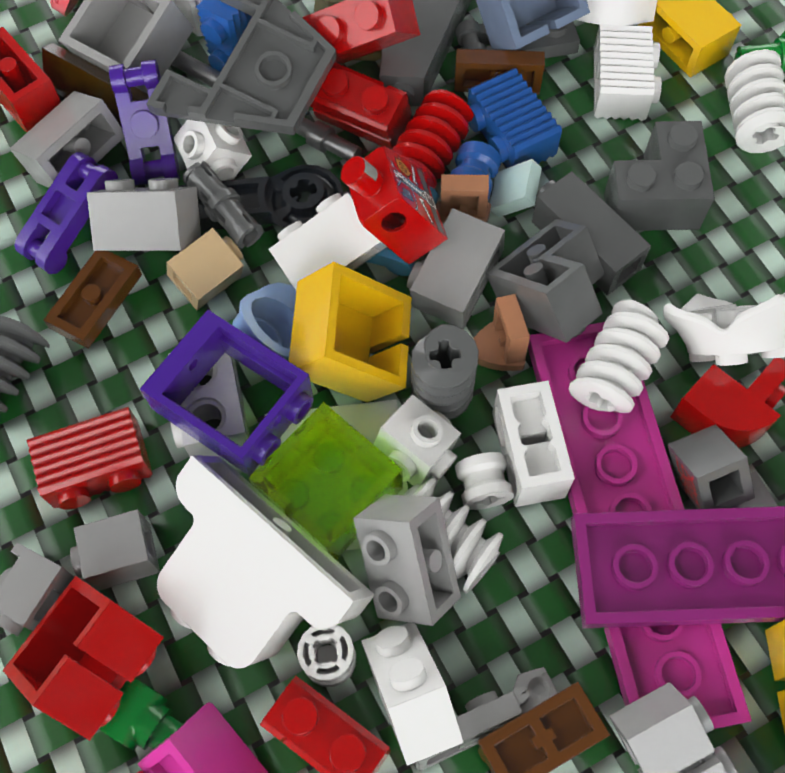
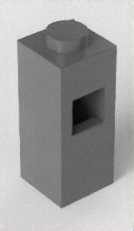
[532,171,651,296]

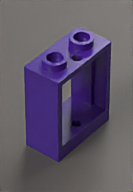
[140,310,313,476]

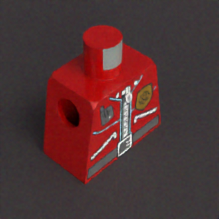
[341,146,448,265]

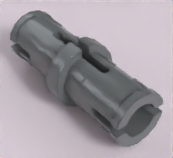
[183,161,263,249]

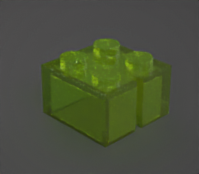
[248,402,403,560]

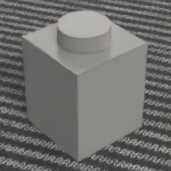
[70,509,160,591]

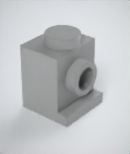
[0,543,75,636]

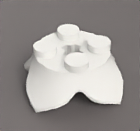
[663,293,785,366]

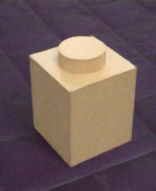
[167,228,244,310]

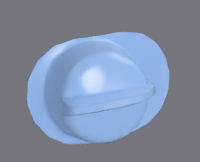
[232,282,296,361]

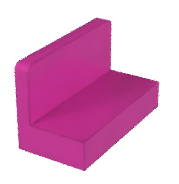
[138,702,268,773]

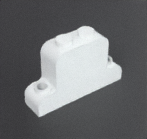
[157,456,375,668]

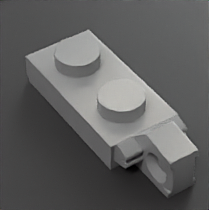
[413,667,557,771]

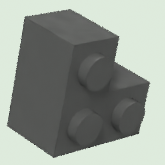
[604,121,715,231]
[486,219,605,343]

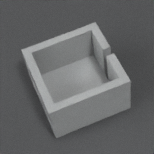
[58,0,194,94]

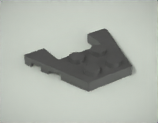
[146,0,336,135]

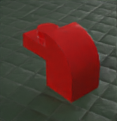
[670,358,785,448]

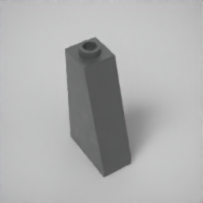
[380,0,472,106]

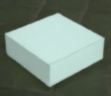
[490,159,542,217]

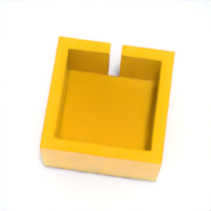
[288,262,412,403]

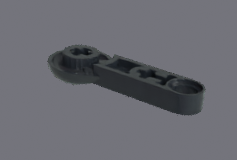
[178,164,343,231]

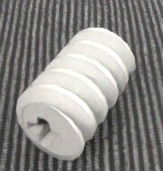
[724,49,785,153]
[568,300,670,413]
[403,478,504,593]

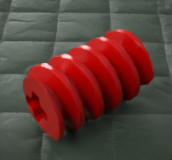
[391,89,474,189]

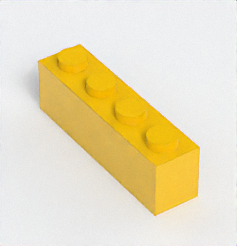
[637,0,741,78]

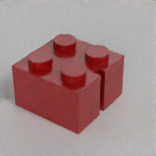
[2,576,164,741]

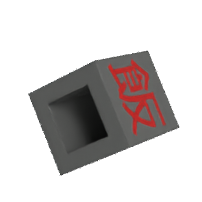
[668,425,755,509]

